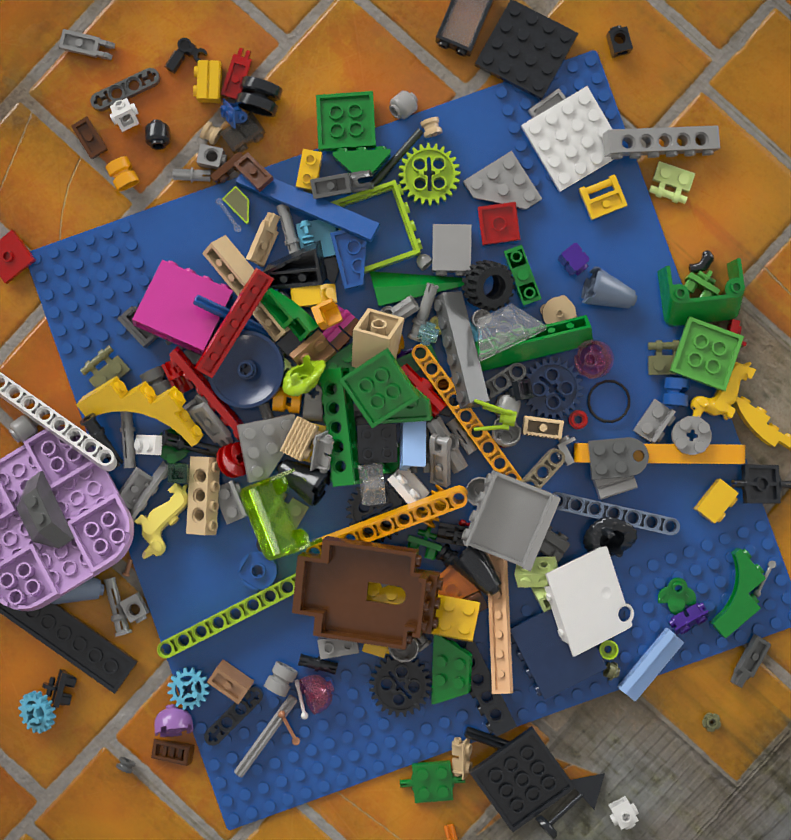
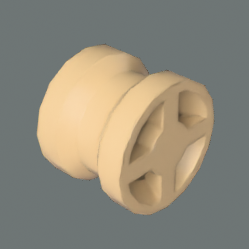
[420,117,443,138]
[200,121,223,145]

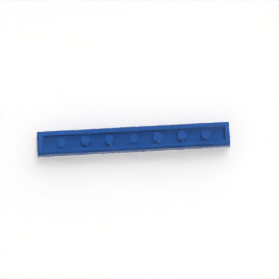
[236,174,380,242]

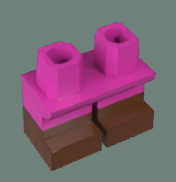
[319,305,359,352]

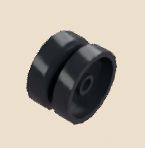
[235,76,283,117]

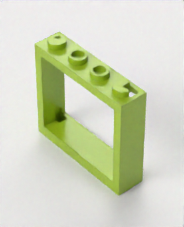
[331,180,423,274]

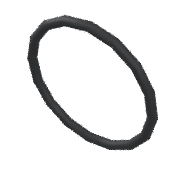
[587,380,631,423]

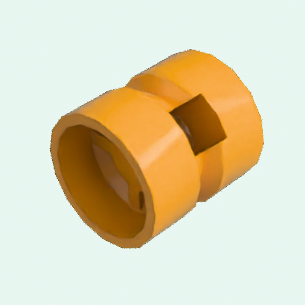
[105,156,140,192]
[272,387,302,414]

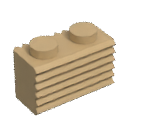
[280,416,321,461]
[521,416,564,440]

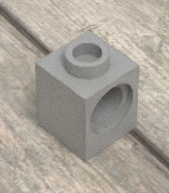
[197,144,227,170]
[119,592,150,623]

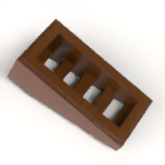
[151,739,195,766]

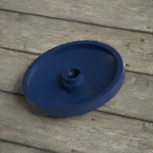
[208,330,285,409]

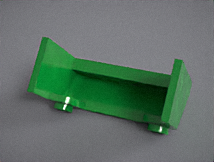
[657,258,745,327]

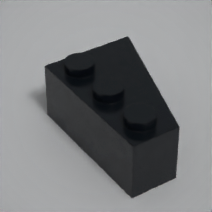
[263,240,327,290]

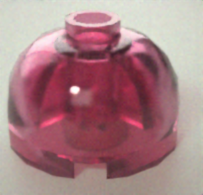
[574,340,614,379]
[299,674,334,715]

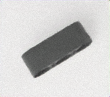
[485,363,526,400]

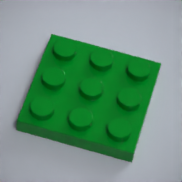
[316,91,376,152]
[339,348,421,428]

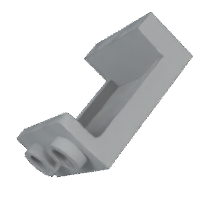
[432,224,472,276]

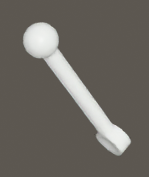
[294,679,308,719]

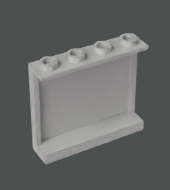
[461,470,561,571]

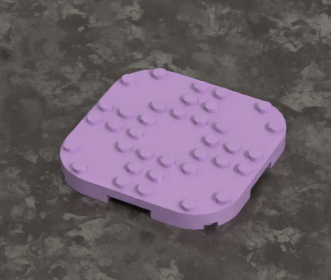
[0,426,134,611]

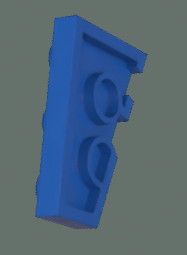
[330,230,367,290]

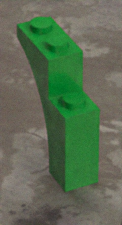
[709,548,766,639]

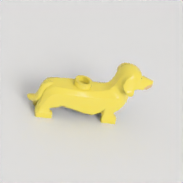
[134,483,188,559]

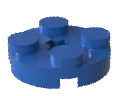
[238,551,277,590]

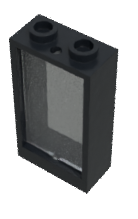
[435,0,494,57]

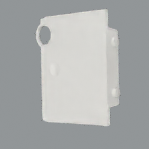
[544,546,634,657]

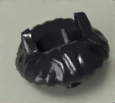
[583,517,637,557]

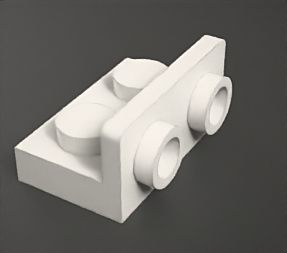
[387,468,430,504]

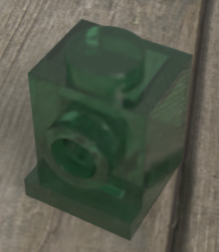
[167,463,190,484]

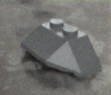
[16,471,75,549]

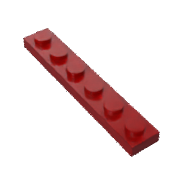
[194,268,274,378]
[169,346,244,441]

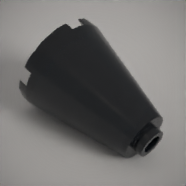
[276,459,331,506]
[450,546,502,596]

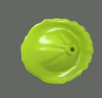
[282,355,326,397]

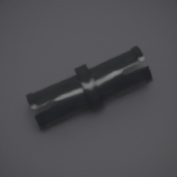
[298,653,338,675]

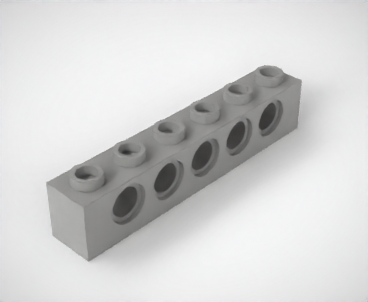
[603,126,720,159]

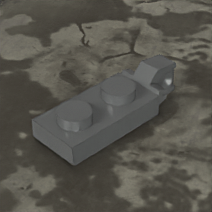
[730,634,771,688]

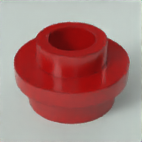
[568,410,588,429]

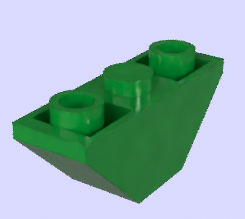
[333,146,391,175]
[504,245,542,306]

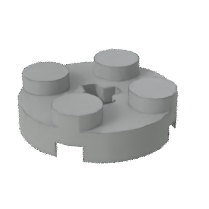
[671,416,712,455]

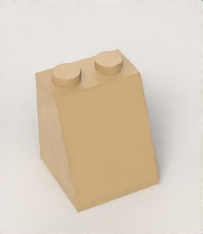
[352,308,404,368]

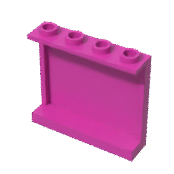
[132,259,233,355]

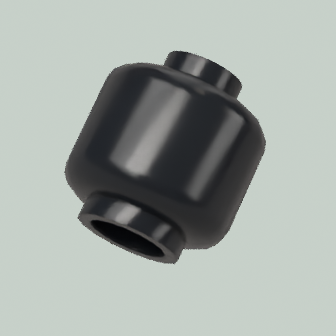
[145,120,170,150]

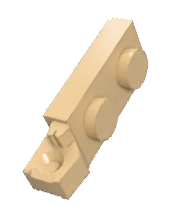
[246,212,280,267]

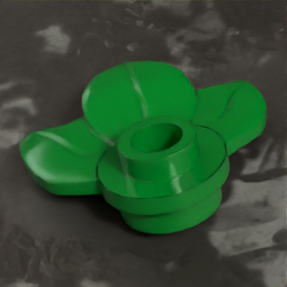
[658,577,696,615]

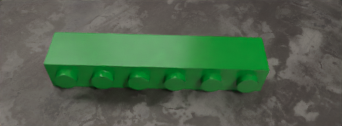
[475,315,593,371]

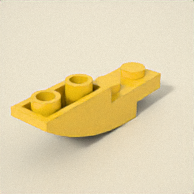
[733,396,791,451]

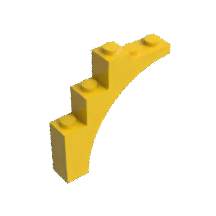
[76,376,204,447]

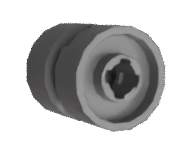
[139,365,172,396]

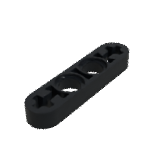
[204,686,264,746]

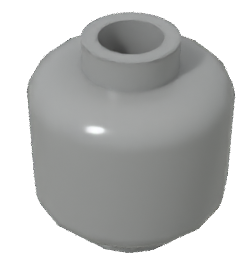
[389,91,418,119]
[495,392,521,419]
[9,415,39,443]

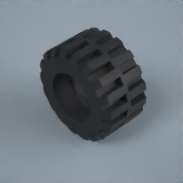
[462,260,515,311]

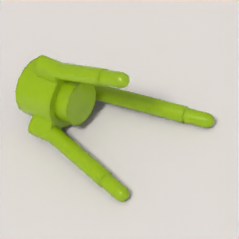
[474,399,517,431]

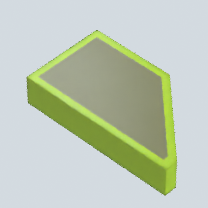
[222,186,250,225]

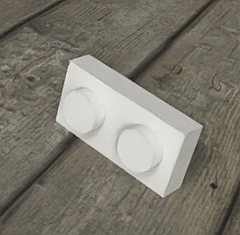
[134,435,162,455]

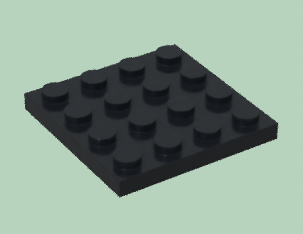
[475,0,578,100]
[469,726,576,832]

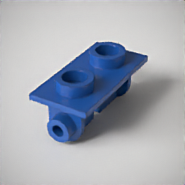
[220,99,248,129]

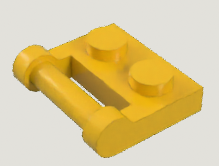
[578,174,628,221]

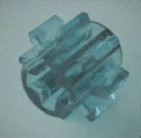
[417,322,440,346]

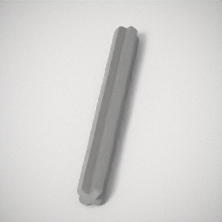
[234,695,297,778]

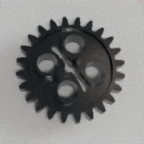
[346,479,407,543]
[369,656,432,717]

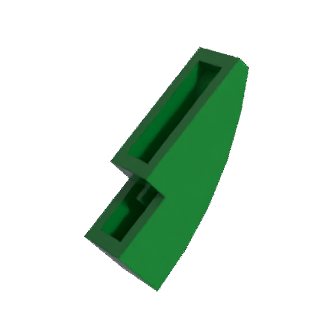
[260,288,319,342]

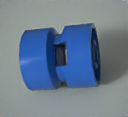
[663,377,690,407]

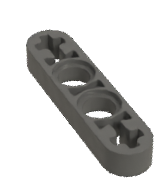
[90,68,160,111]

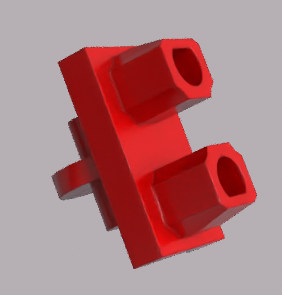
[161,360,195,394]

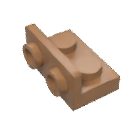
[289,330,337,365]

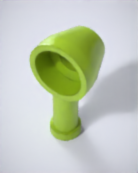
[599,640,619,660]

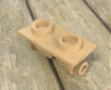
[452,737,473,780]

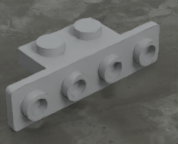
[119,461,170,523]

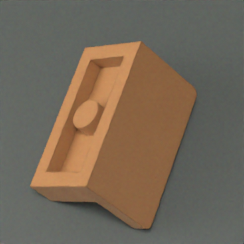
[207,660,254,704]

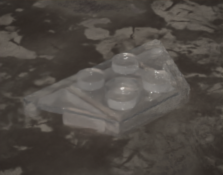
[477,303,546,361]

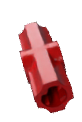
[401,363,447,417]

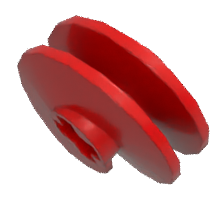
[217,442,246,478]

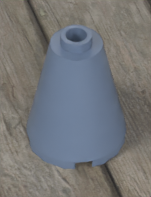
[581,266,637,309]
[51,577,104,605]

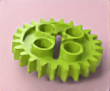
[398,143,461,206]

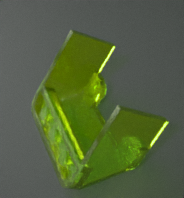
[240,468,322,560]

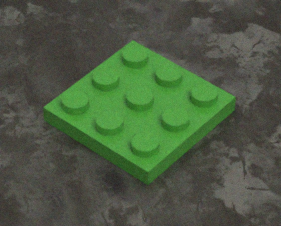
[669,317,744,391]

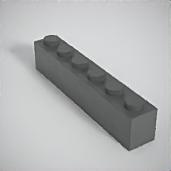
[433,291,489,409]

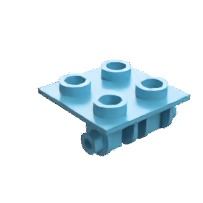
[296,220,336,257]

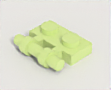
[649,161,695,204]

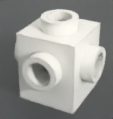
[110,98,139,132]
[608,796,639,830]

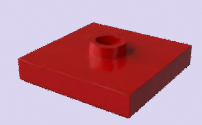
[478,202,520,245]
[0,230,36,284]

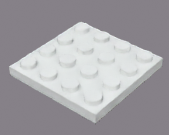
[521,86,614,192]

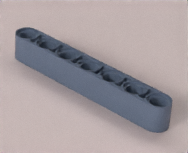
[552,492,680,535]

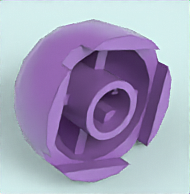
[154,704,193,737]

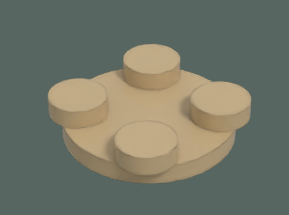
[540,295,577,325]

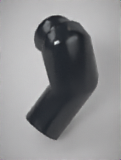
[689,250,714,273]

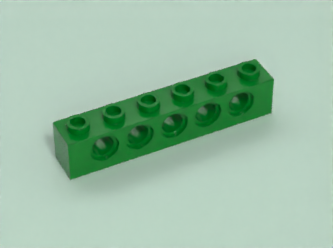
[319,368,362,487]

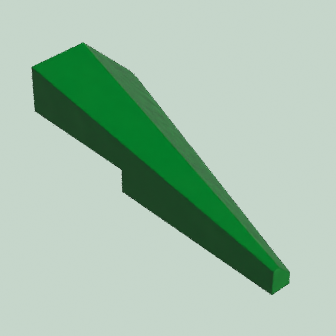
[370,271,464,308]

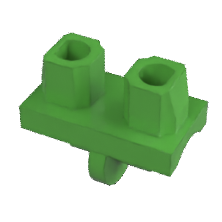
[684,270,720,297]

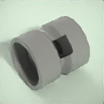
[264,661,298,697]

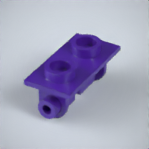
[668,602,709,635]

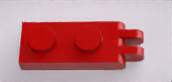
[221,48,252,100]

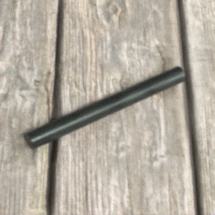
[371,128,424,187]

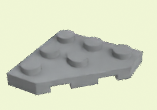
[463,151,542,210]
[237,413,295,483]

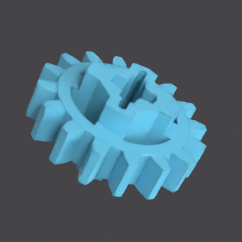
[167,667,210,710]
[18,691,56,734]

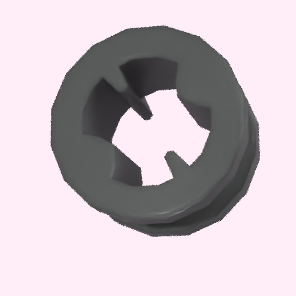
[116,757,136,773]

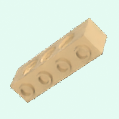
[186,456,220,535]

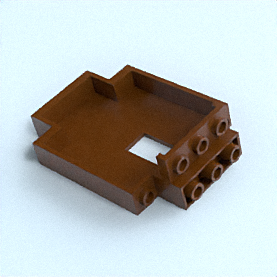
[292,536,443,650]

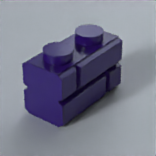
[558,243,590,276]

